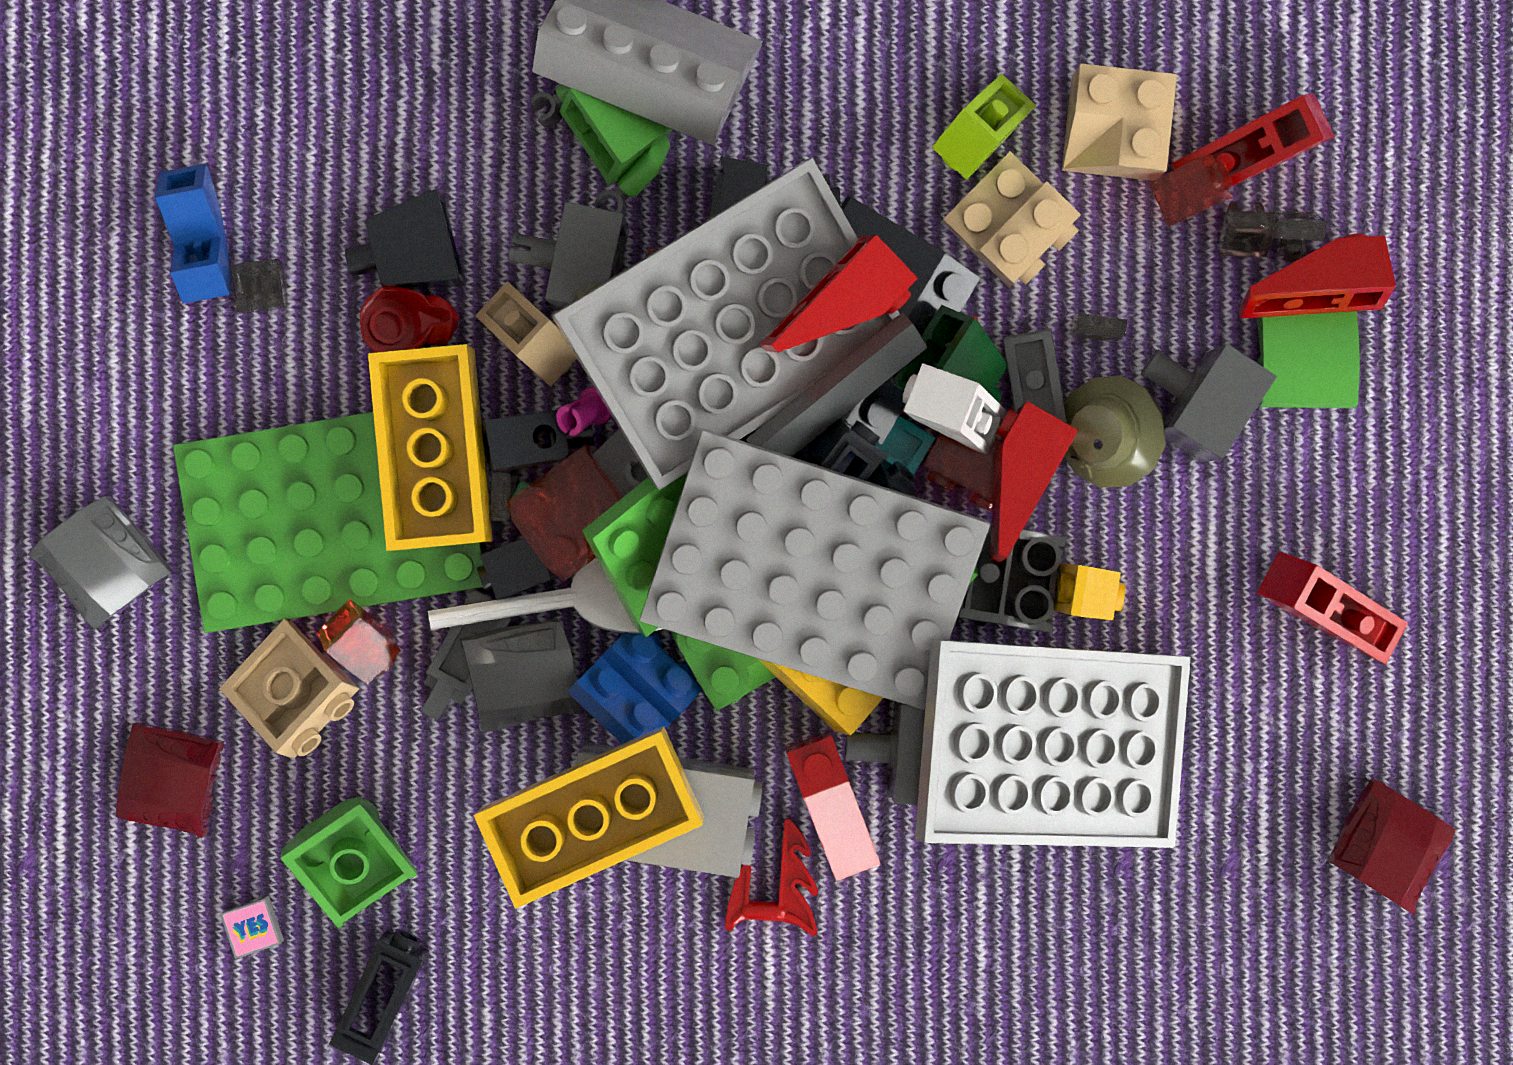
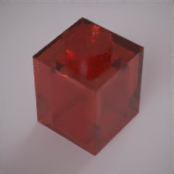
[1148,155,1232,227]
[317,599,401,685]

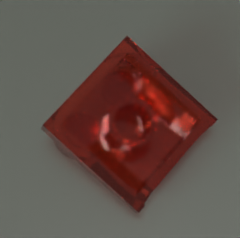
[506,445,622,582]

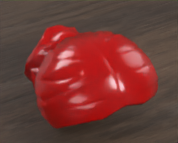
[360,286,460,353]

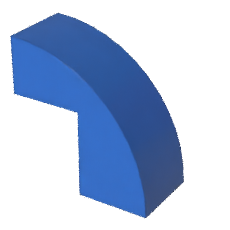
[155,163,230,304]

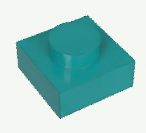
[876,416,936,475]

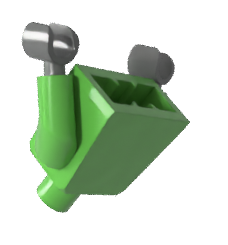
[531,84,673,214]

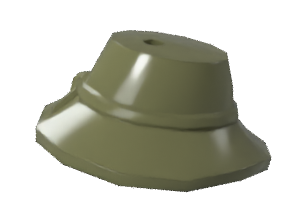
[1064,375,1166,488]

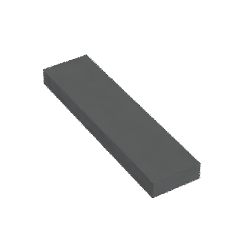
[746,313,927,457]

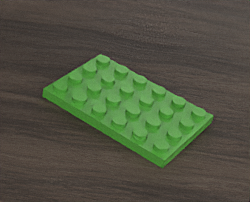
[173,412,484,633]

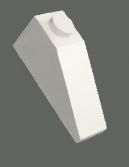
[903,363,1006,455]

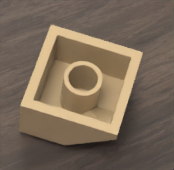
[1061,64,1177,181]

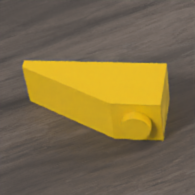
[1053,563,1126,620]

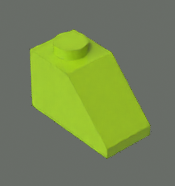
[931,73,1036,180]

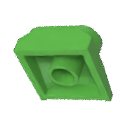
[670,631,776,711]
[280,796,417,929]

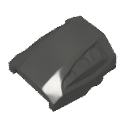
[28,496,173,629]
[957,524,1066,633]
[460,618,580,732]

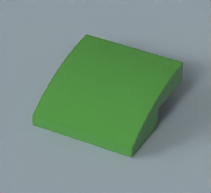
[1257,311,1360,408]

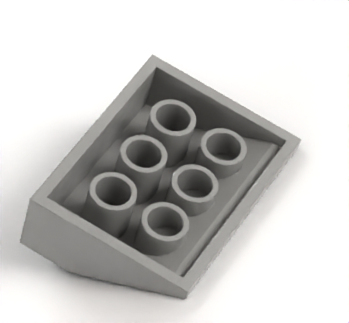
[532,0,763,146]

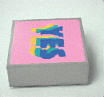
[220,896,284,959]

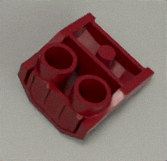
[116,722,224,838]
[1327,778,1456,915]

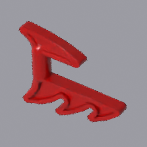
[725,818,818,936]

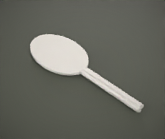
[428,555,663,633]

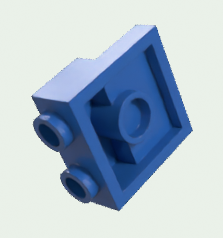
[567,632,703,744]

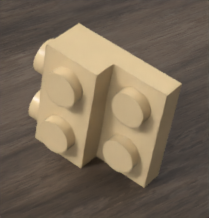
[942,151,1081,288]
[219,619,359,759]

